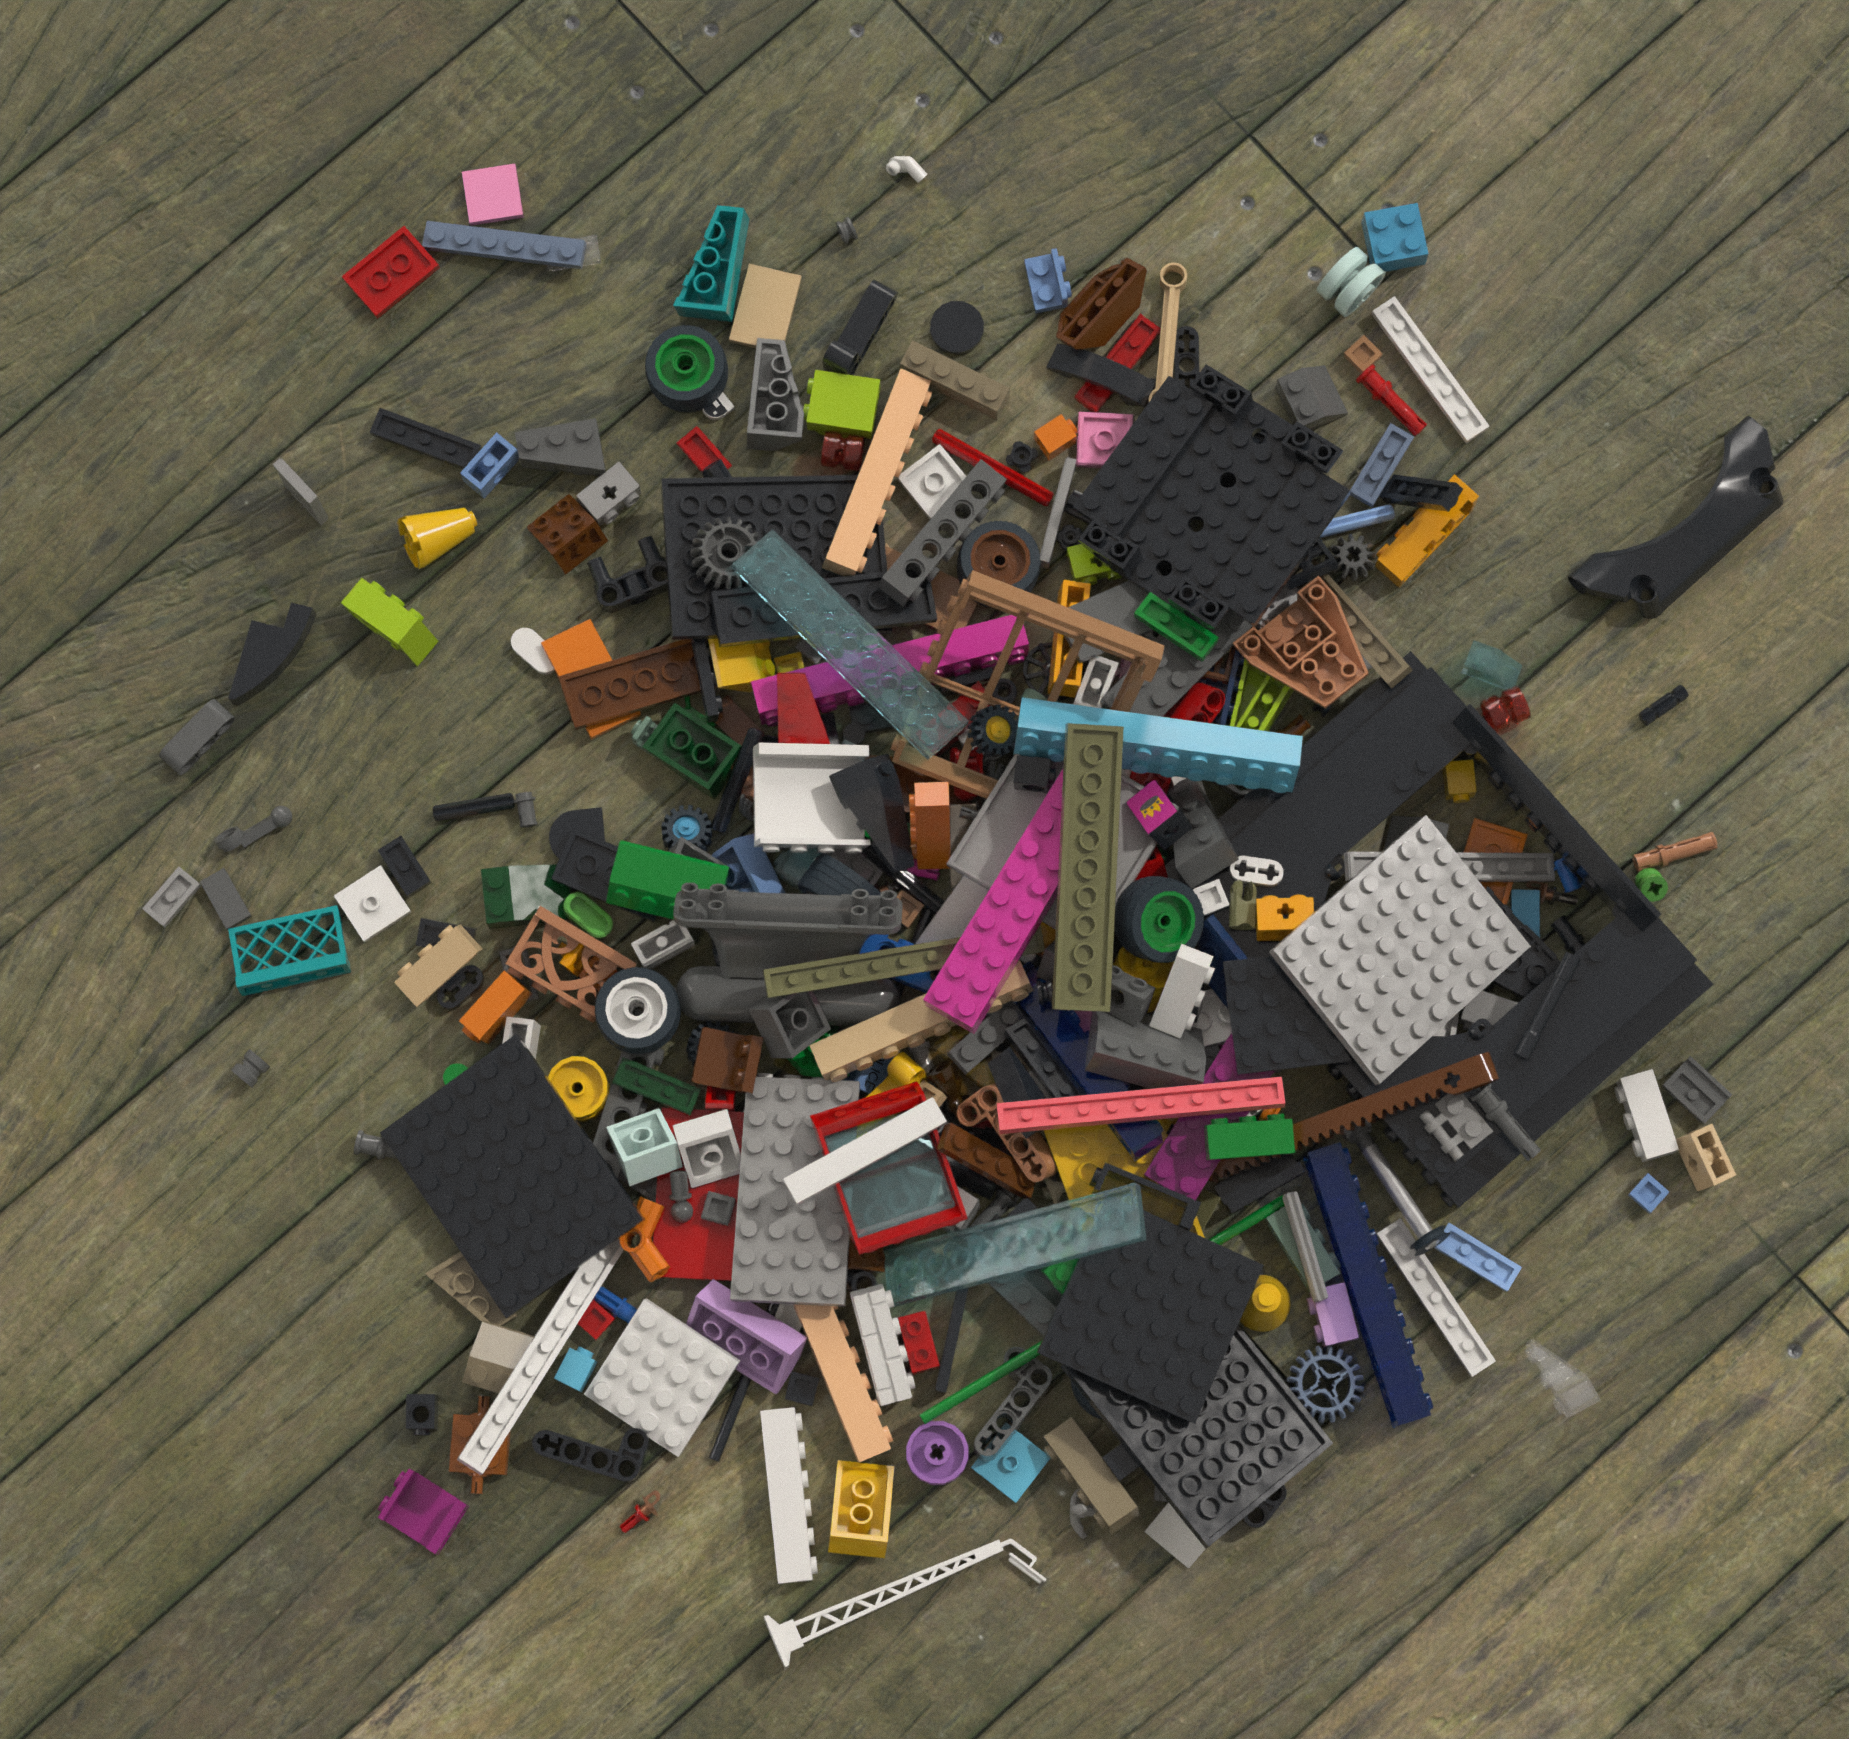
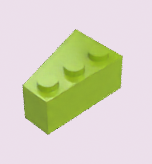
[341,578,439,666]

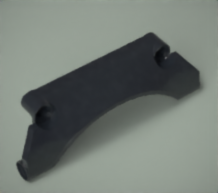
[1567,416,1784,619]

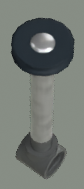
[1342,1119,1450,1256]

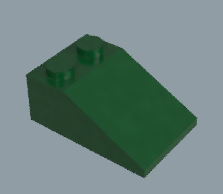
[643,703,742,800]
[481,864,570,929]

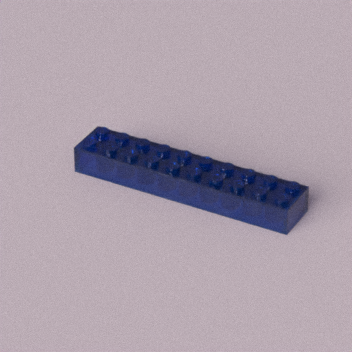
[1303,1142,1434,1429]

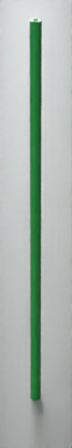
[919,1195,1285,1424]

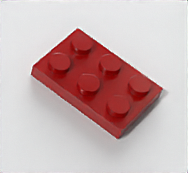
[342,226,440,319]

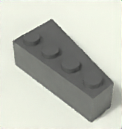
[1168,778,1239,889]

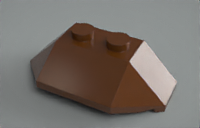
[1056,258,1147,349]

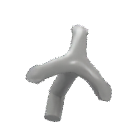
[1070,1489,1095,1539]

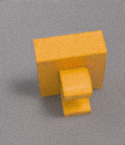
[558,942,592,977]

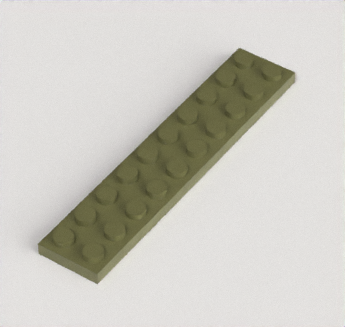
[1052,723,1124,1012]

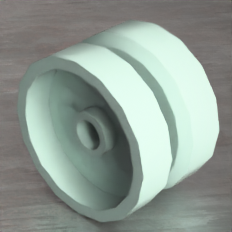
[1317,247,1386,317]

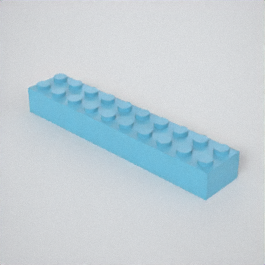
[1014,697,1303,793]

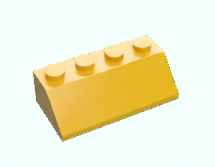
[708,639,775,692]

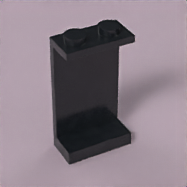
[1089,1162,1201,1231]

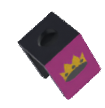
[1127,780,1193,850]

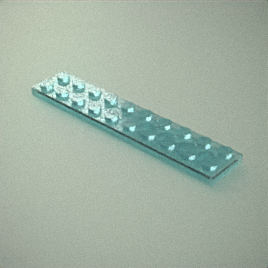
[732,529,969,760]
[884,1183,1146,1307]

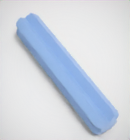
[1320,504,1395,538]

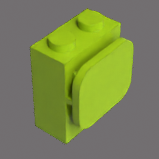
[803,370,881,439]

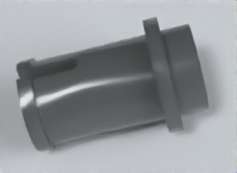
[514,792,538,828]

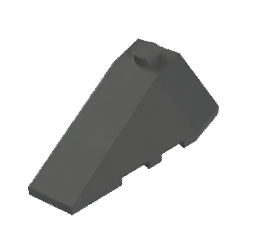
[747,338,804,451]

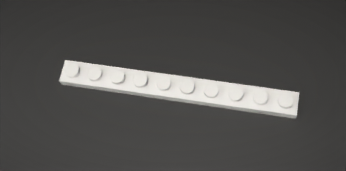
[457,1239,624,1475]

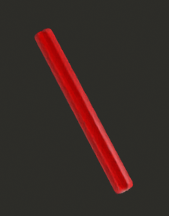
[932,429,1054,506]

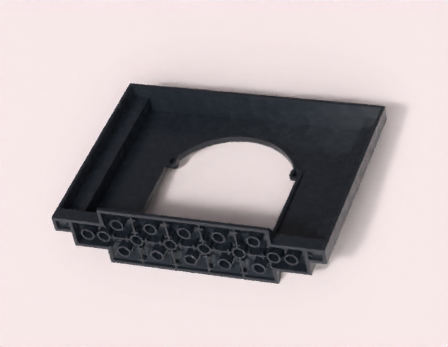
[1165,651,1713,1209]

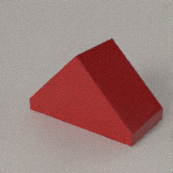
[705,1086,736,1112]

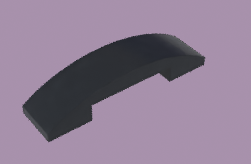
[1046,344,1156,408]

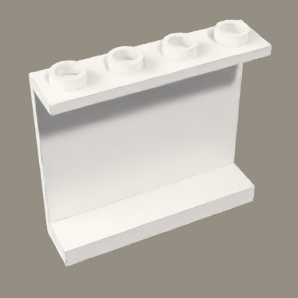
[753,743,870,854]

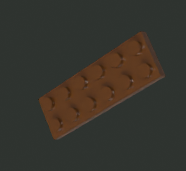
[558,639,718,730]

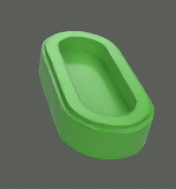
[563,892,613,940]

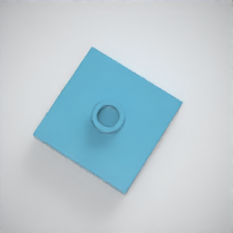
[971,1423,1050,1503]

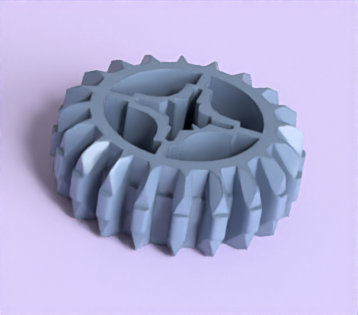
[1287,1346,1364,1423]

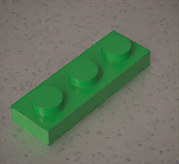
[1134,592,1219,662]

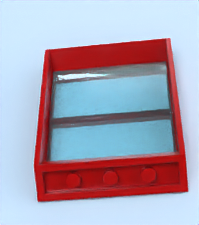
[810,1081,968,1255]

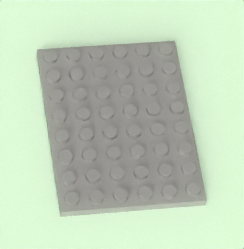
[1269,815,1531,1085]

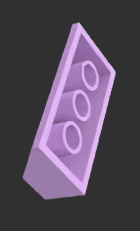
[686,1279,808,1394]

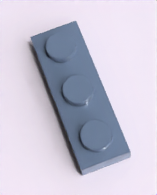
[1350,423,1414,507]

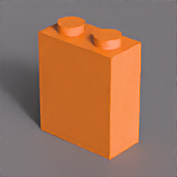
[459,970,532,1044]

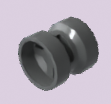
[231,1049,270,1088]

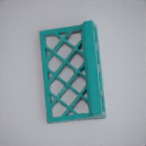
[228,905,351,996]

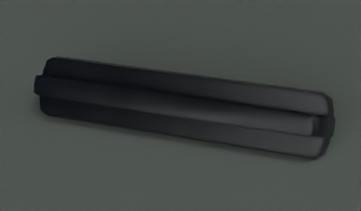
[433,793,515,821]

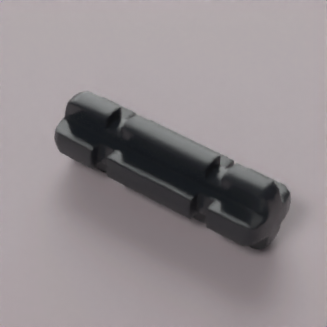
[1638,685,1689,726]

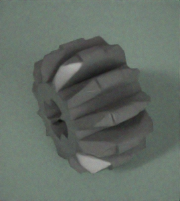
[1330,534,1376,582]

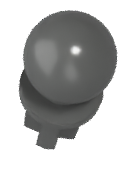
[669,1170,693,1223]

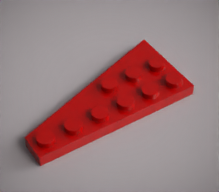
[777,673,830,744]

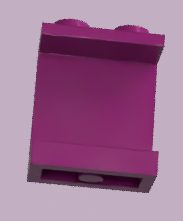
[378,1469,469,1555]

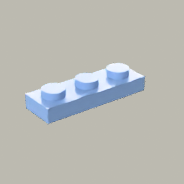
[1435,1223,1522,1292]

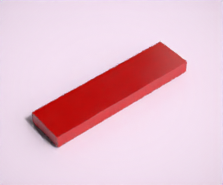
[1074,313,1161,413]

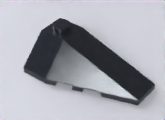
[829,754,915,873]

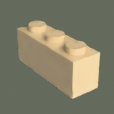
[394,924,482,1007]

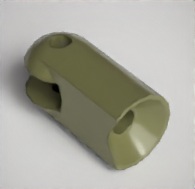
[1229,879,1257,930]

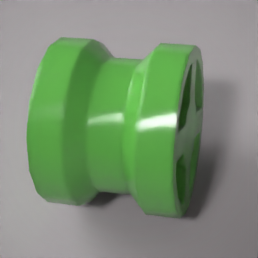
[1635,868,1668,902]

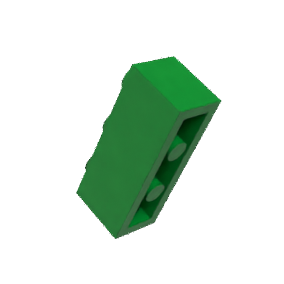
[1204,1114,1295,1160]

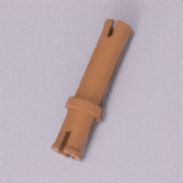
[1632,832,1718,872]

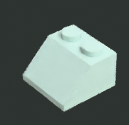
[606,1108,683,1186]

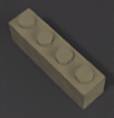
[900,340,1010,421]
[1043,1417,1139,1534]

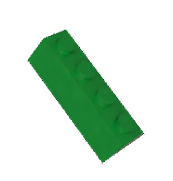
[606,840,729,920]

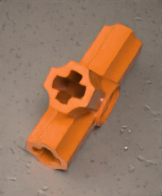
[619,1197,670,1282]

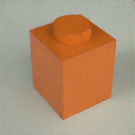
[1034,414,1078,461]

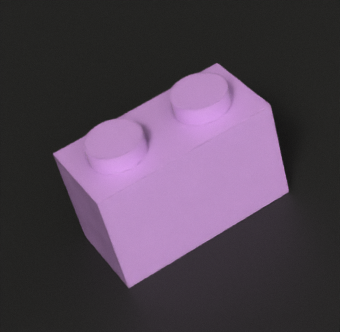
[1306,1282,1359,1348]

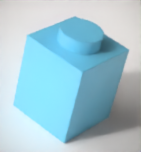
[554,1346,597,1393]

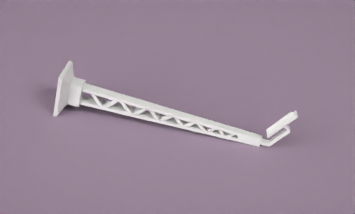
[764,1539,1046,1670]

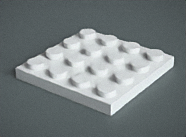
[584,1298,740,1457]

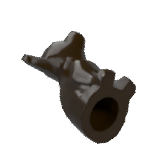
[925,1058,970,1119]

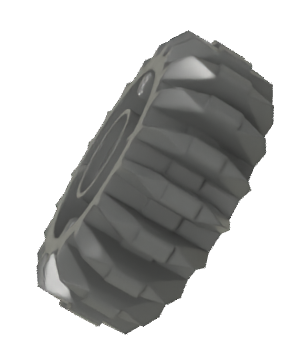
[690,516,766,590]

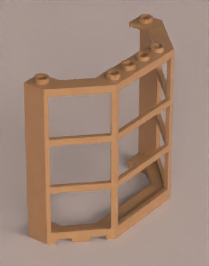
[890,570,1164,799]

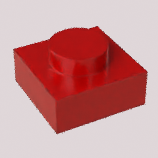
[577,1300,615,1340]

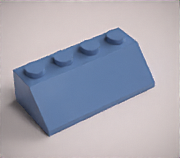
[711,834,785,893]

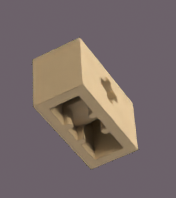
[1676,1124,1736,1192]

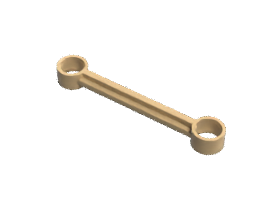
[1148,263,1187,403]

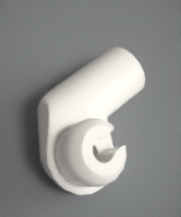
[886,156,927,183]

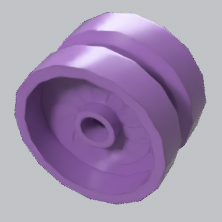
[906,1421,968,1485]

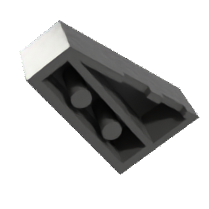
[515,418,606,477]

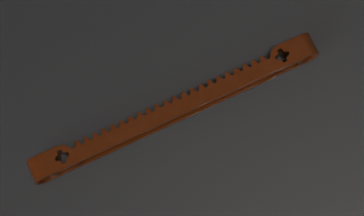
[1203,1052,1499,1188]

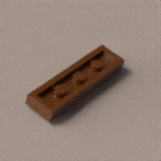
[937,1123,1036,1199]

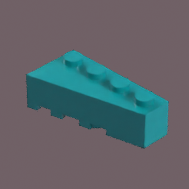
[673,205,750,322]

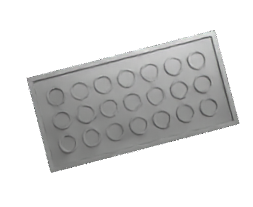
[730,1077,860,1307]

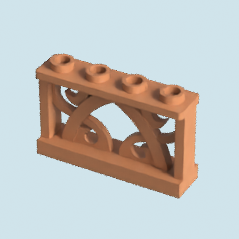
[505,906,637,1023]

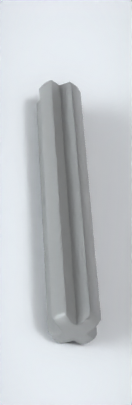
[1283,1192,1328,1302]

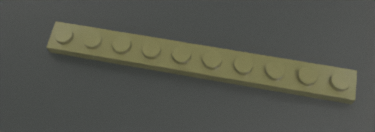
[762,924,1045,998]

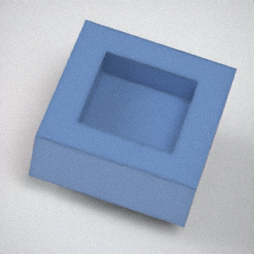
[1628,1173,1669,1214]

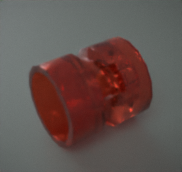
[821,431,864,472]
[1480,686,1531,733]

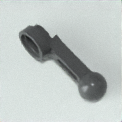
[214,806,292,852]

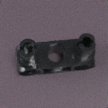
[587,536,668,613]

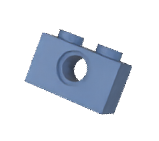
[460,432,519,499]

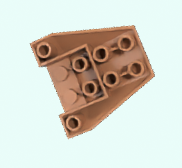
[1233,576,1369,709]

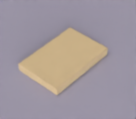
[729,264,802,348]

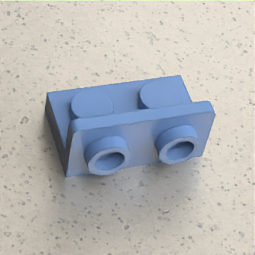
[1024,248,1072,313]

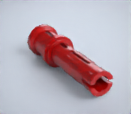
[1356,364,1428,437]

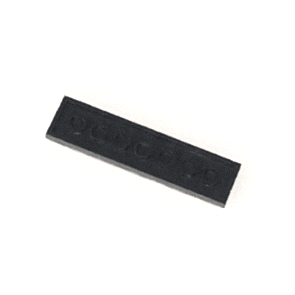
[710,570,938,647]

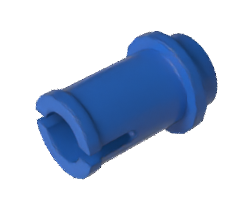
[1553,858,1582,894]

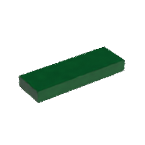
[611,1057,701,1116]

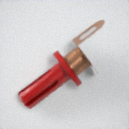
[620,1490,660,1533]

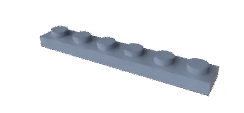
[422,221,586,269]

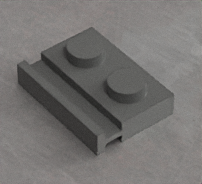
[1661,1056,1732,1125]

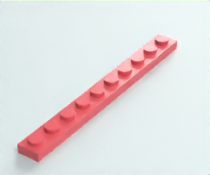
[997,1077,1285,1134]

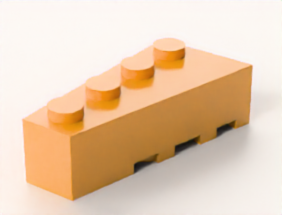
[1375,474,1479,588]

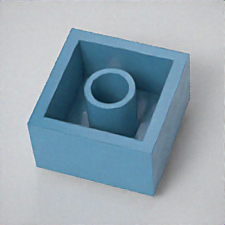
[1361,203,1429,272]

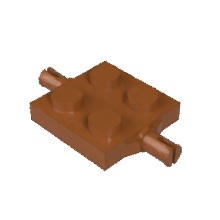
[449,1396,511,1494]

